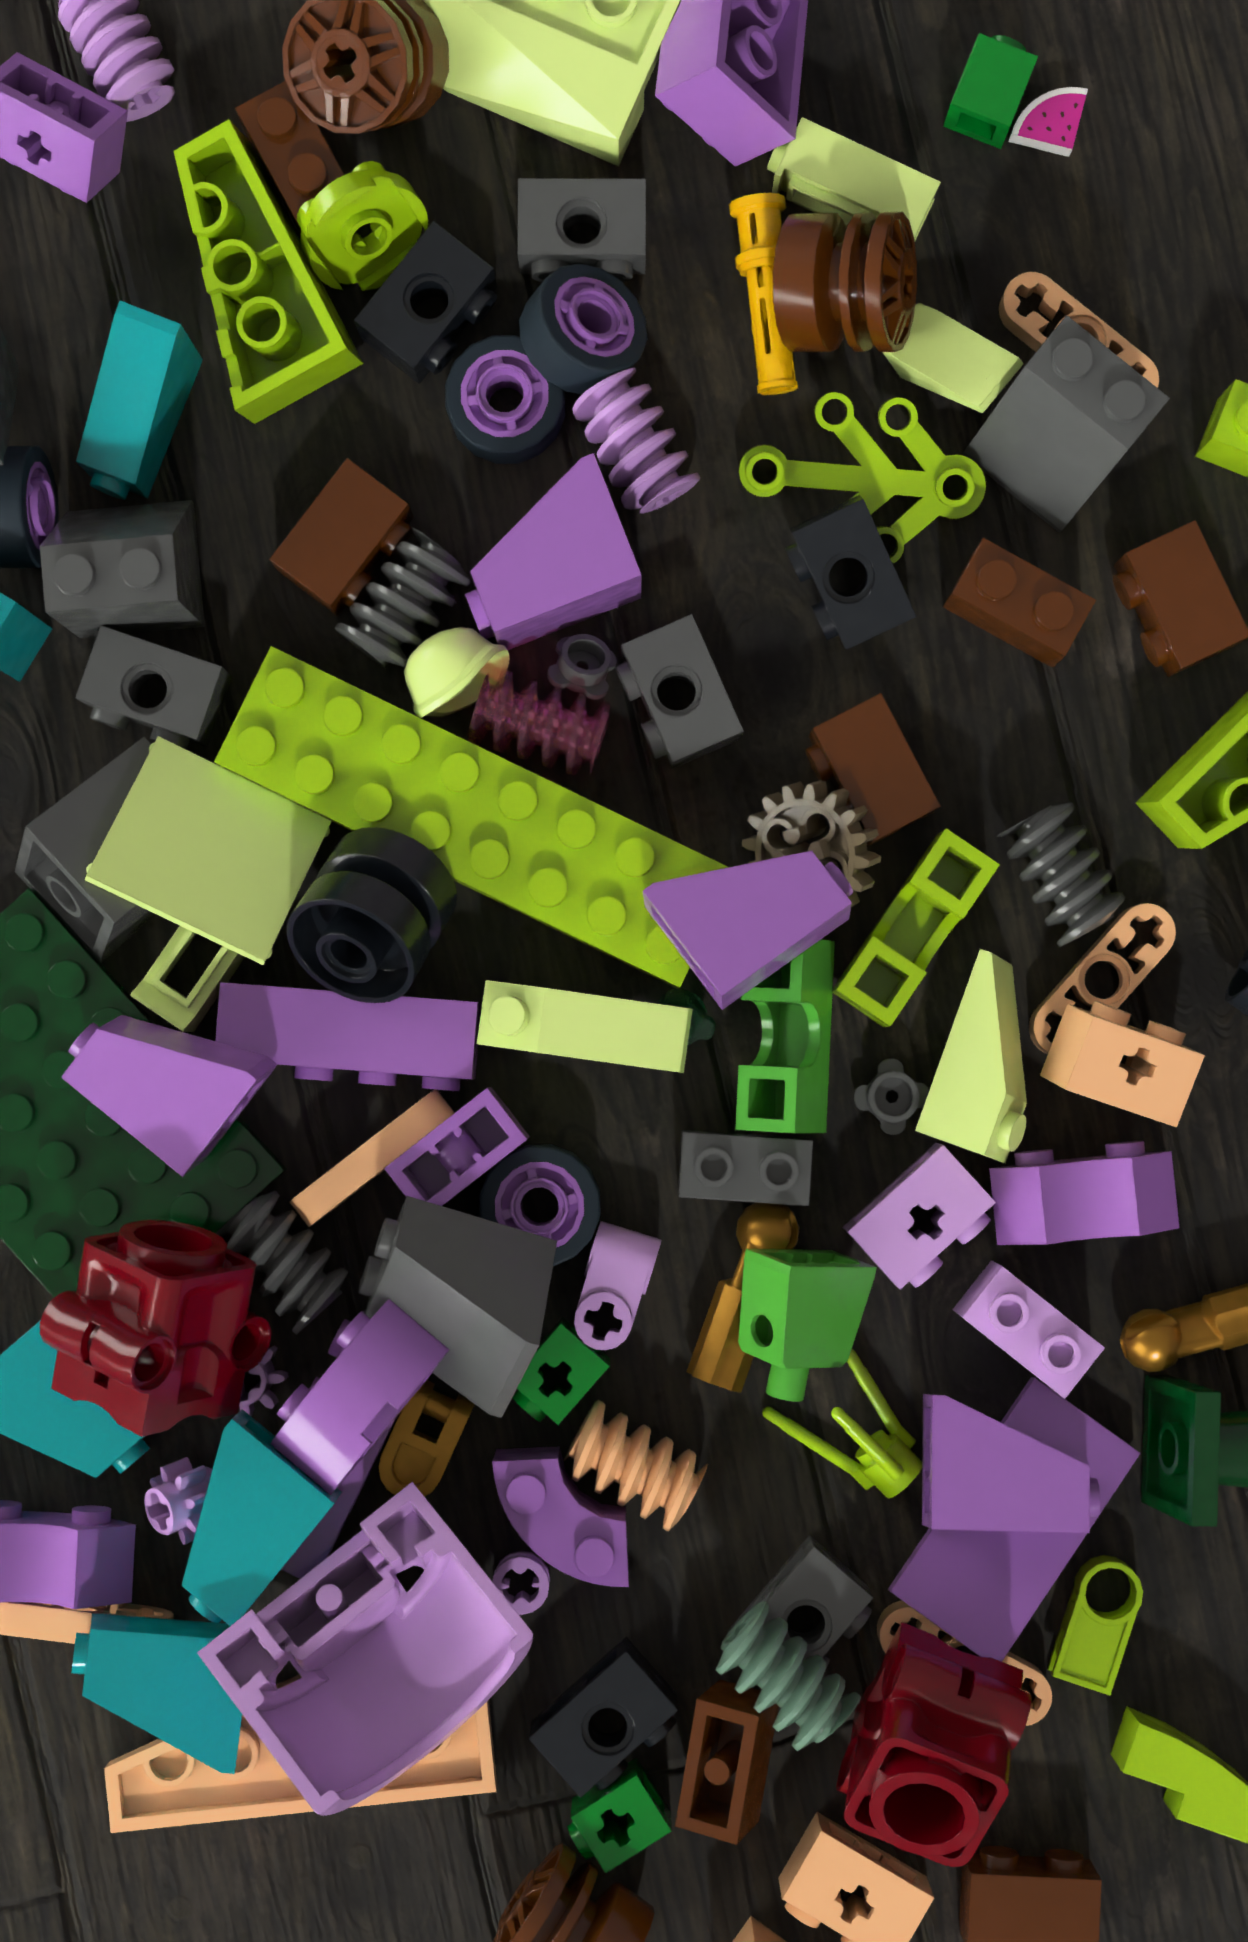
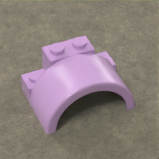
[197,1482,533,1816]

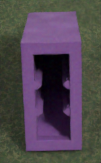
[643,851,853,1010]
[61,1015,278,1177]
[922,1394,1100,1533]

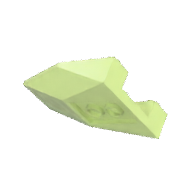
[423,0,681,166]

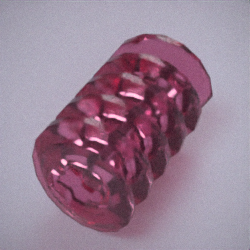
[468,670,611,776]

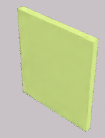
[85,736,332,965]

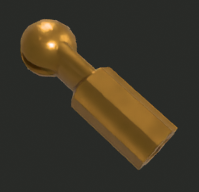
[686,1202,799,1393]
[1120,1283,1248,1372]

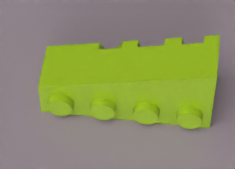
[174,119,364,424]
[1136,691,1248,849]

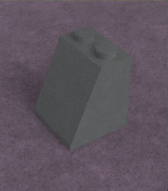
[962,315,1170,533]
[40,500,205,638]
[14,737,155,963]
[358,1196,557,1418]

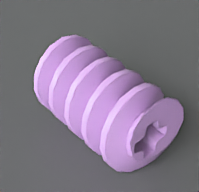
[58,0,175,122]
[572,367,700,514]

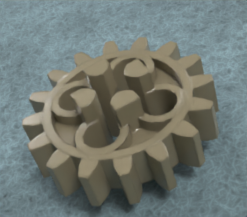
[742,780,881,908]

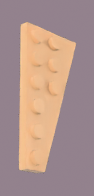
[104,1674,498,1833]

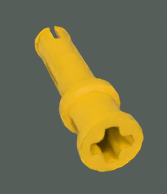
[729,193,798,395]

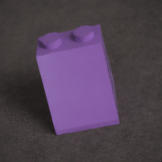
[465,453,642,650]

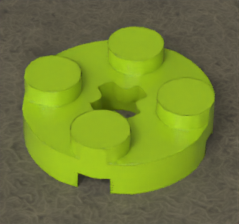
[297,161,429,291]

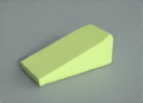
[882,303,1023,413]

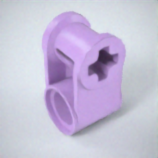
[574,1221,662,1350]

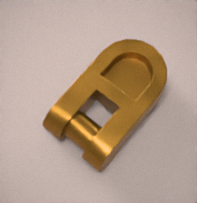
[379,1380,475,1497]

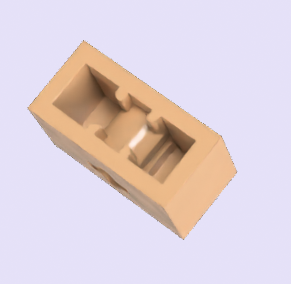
[1040,1001,1205,1127]
[778,1812,934,1942]

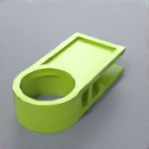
[1047,1555,1143,1696]

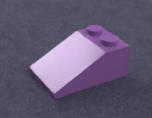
[655,0,808,167]

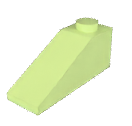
[915,949,1027,1164]
[477,980,693,1073]

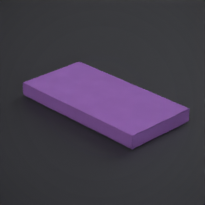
[887,1377,1140,1662]

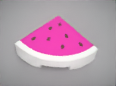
[1008,87,1088,157]

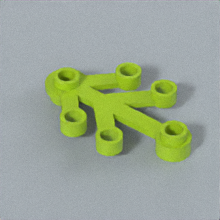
[739,392,986,564]

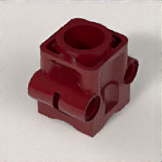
[40,1220,271,1437]
[836,1622,1031,1867]

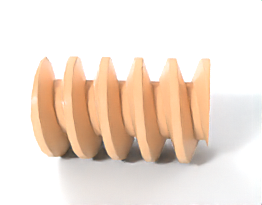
[563,1400,708,1531]

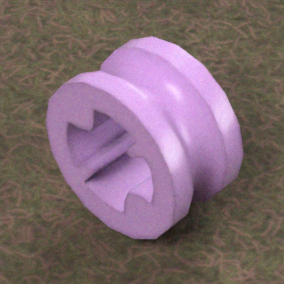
[493,1551,550,1615]

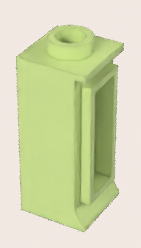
[767,117,941,241]
[130,926,245,1032]

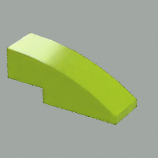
[1110,1706,1248,1844]

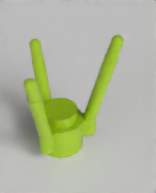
[762,1349,923,1499]

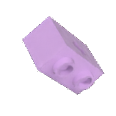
[842,1143,996,1289]
[952,1260,1105,1399]

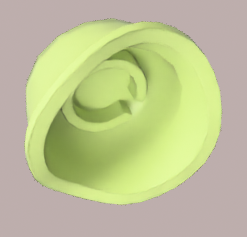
[404,627,510,718]

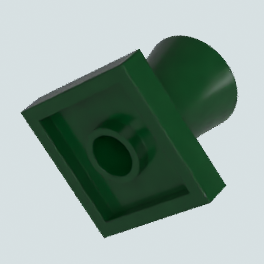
[1141,1375,1248,1527]

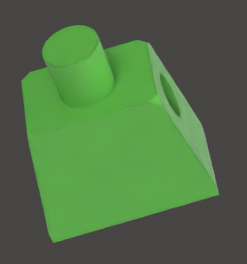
[738,1249,877,1402]

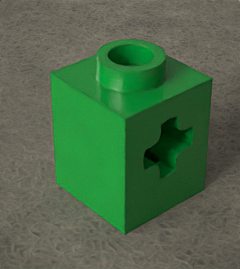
[943,33,1038,149]
[512,1317,610,1425]
[567,1757,672,1873]

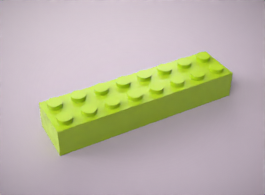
[214,646,729,989]

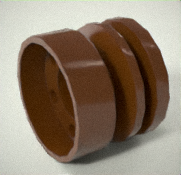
[282,0,449,134]
[773,212,917,352]
[492,1843,655,1942]

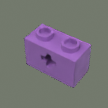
[0,52,128,203]
[384,1087,530,1206]

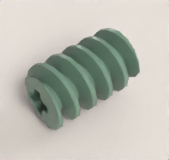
[715,1601,861,1751]

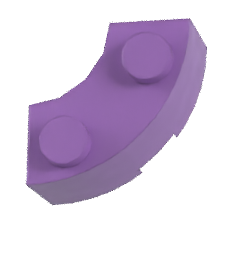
[989,1141,1180,1245]
[270,1299,449,1495]
[492,1446,629,1587]
[0,1500,136,1609]

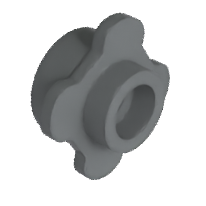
[547,634,617,699]
[853,1059,929,1135]

